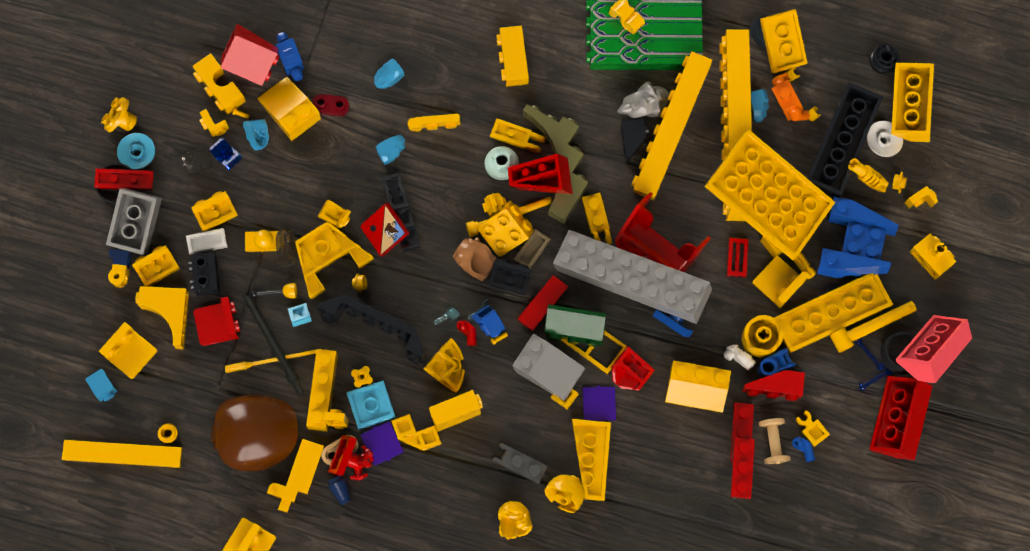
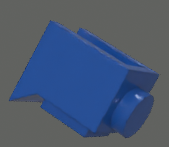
[471,305,506,337]

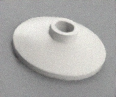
[867,121,903,157]

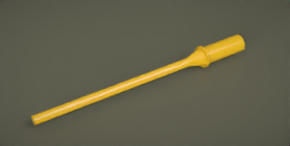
[225,349,317,373]

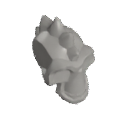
[617,82,669,119]

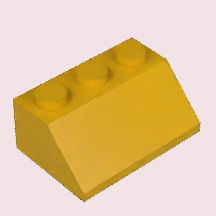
[665,360,731,413]

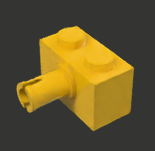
[910,233,956,280]

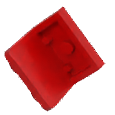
[194,297,240,346]

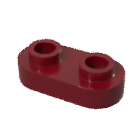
[312,94,350,116]

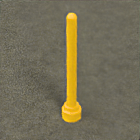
[465,197,553,237]

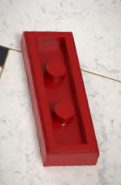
[94,168,154,191]
[517,275,568,332]

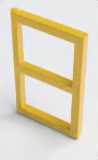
[561,330,627,374]

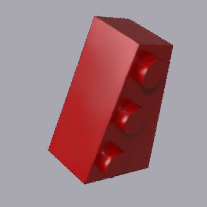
[507,153,573,194]

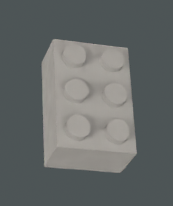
[106,188,162,255]

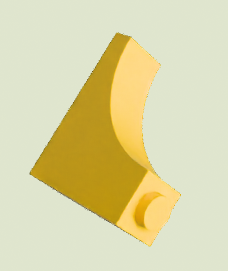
[135,286,189,349]

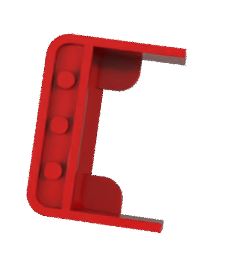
[615,192,711,273]

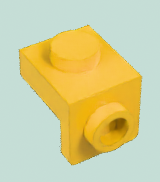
[199,109,229,137]
[318,200,351,228]

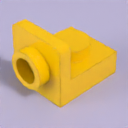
[905,186,938,209]

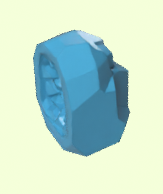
[374,58,404,89]
[751,89,769,123]
[243,119,269,150]
[376,135,405,165]

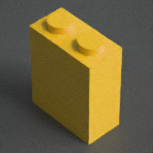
[429,390,483,432]

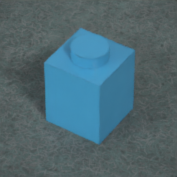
[85,369,117,401]

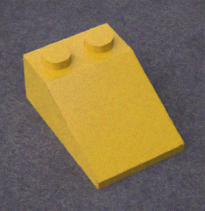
[257,77,321,141]

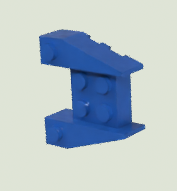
[817,196,899,278]

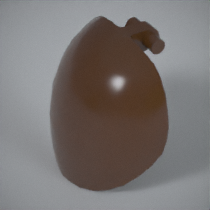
[211,395,298,472]

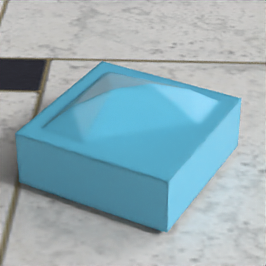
[288,303,312,327]

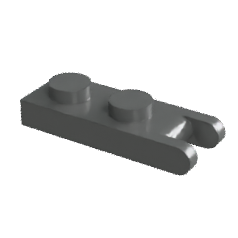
[492,443,548,484]

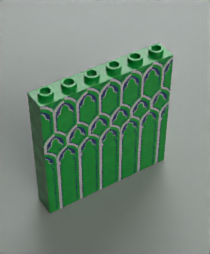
[586,0,703,70]

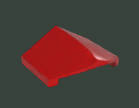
[611,346,655,391]

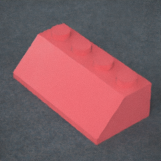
[896,315,972,383]

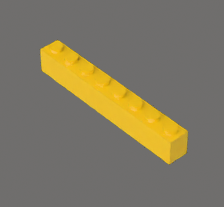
[631,51,712,200]

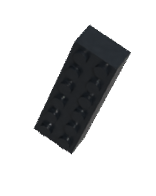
[807,82,884,200]

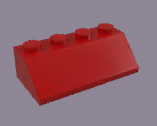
[869,376,933,460]

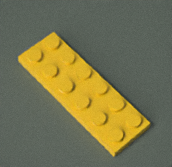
[774,273,893,354]

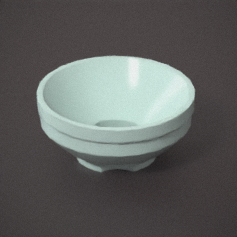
[485,146,519,180]

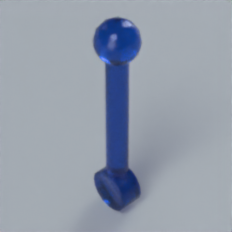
[855,338,884,371]
[859,368,893,391]

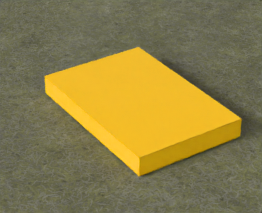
[760,9,808,73]

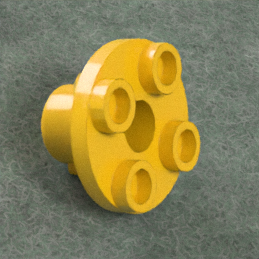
[101,97,137,132]

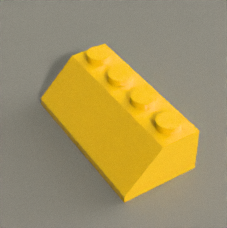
[891,63,934,142]

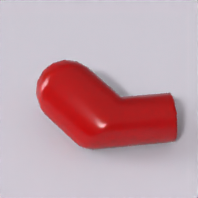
[456,320,477,346]

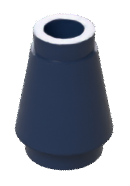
[327,476,351,505]

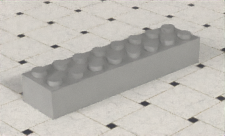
[553,230,712,324]

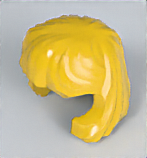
[498,501,533,540]

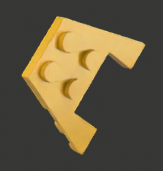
[295,221,374,299]

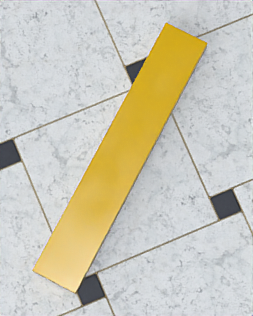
[62,440,183,468]

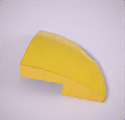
[423,338,465,392]

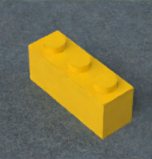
[496,25,529,87]

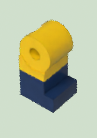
[108,249,132,288]

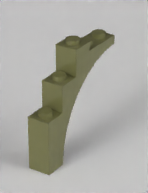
[523,104,588,224]

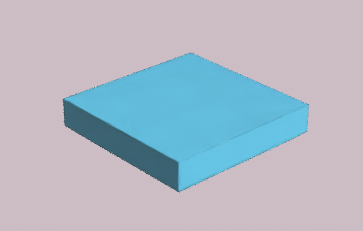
[346,380,396,430]

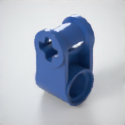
[757,348,796,378]

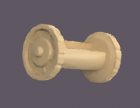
[759,418,791,464]

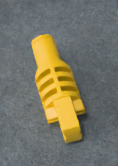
[848,158,889,193]

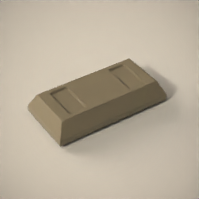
[514,229,551,269]

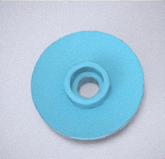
[117,133,155,170]

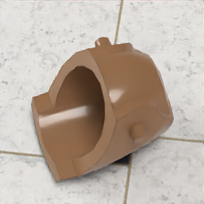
[453,237,497,281]

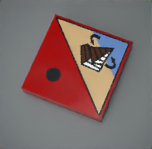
[360,203,410,257]

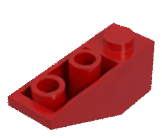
[742,370,805,401]

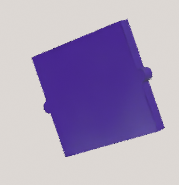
[583,385,616,422]
[360,421,404,466]

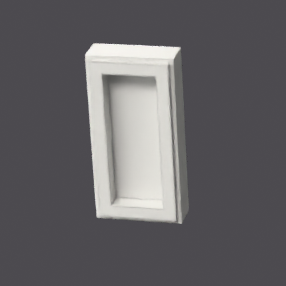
[186,228,228,255]

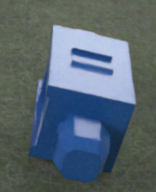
[275,32,304,81]

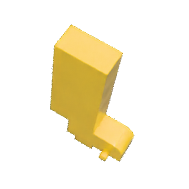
[267,439,324,513]

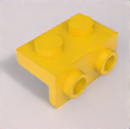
[191,191,238,232]
[132,245,180,287]

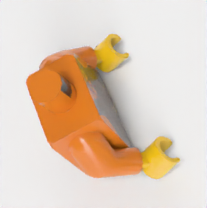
[771,67,821,122]

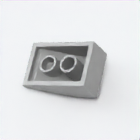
[512,334,585,401]

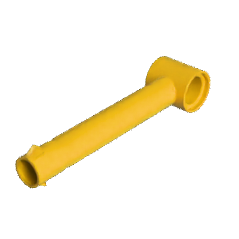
[830,301,916,353]

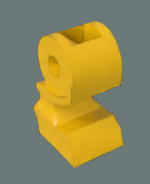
[609,0,645,34]

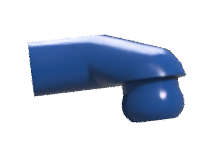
[792,437,816,462]

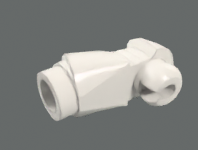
[724,344,756,370]

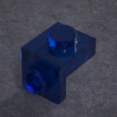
[209,137,243,171]

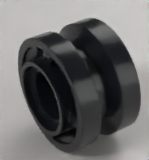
[869,44,899,74]

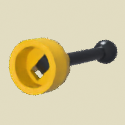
[250,283,297,298]

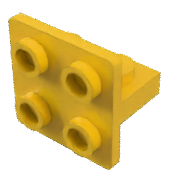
[222,518,276,551]

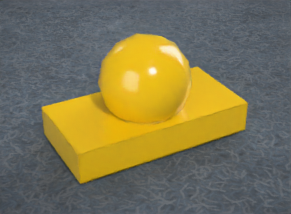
[245,230,284,252]

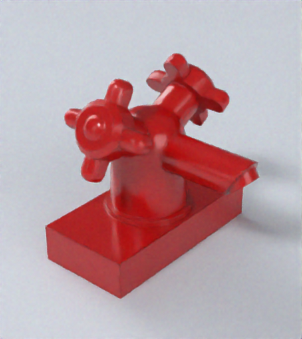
[328,435,374,480]

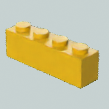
[306,349,338,432]

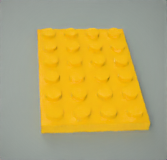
[704,129,835,260]

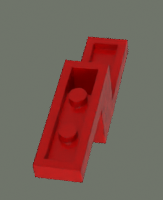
[730,403,755,499]

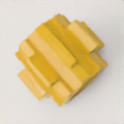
[482,193,506,217]

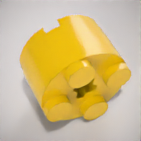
[741,315,783,358]

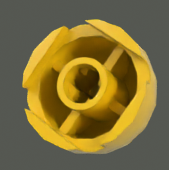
[544,475,585,513]

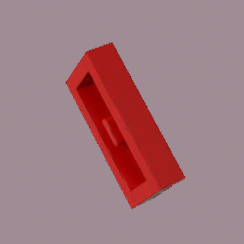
[727,238,748,278]

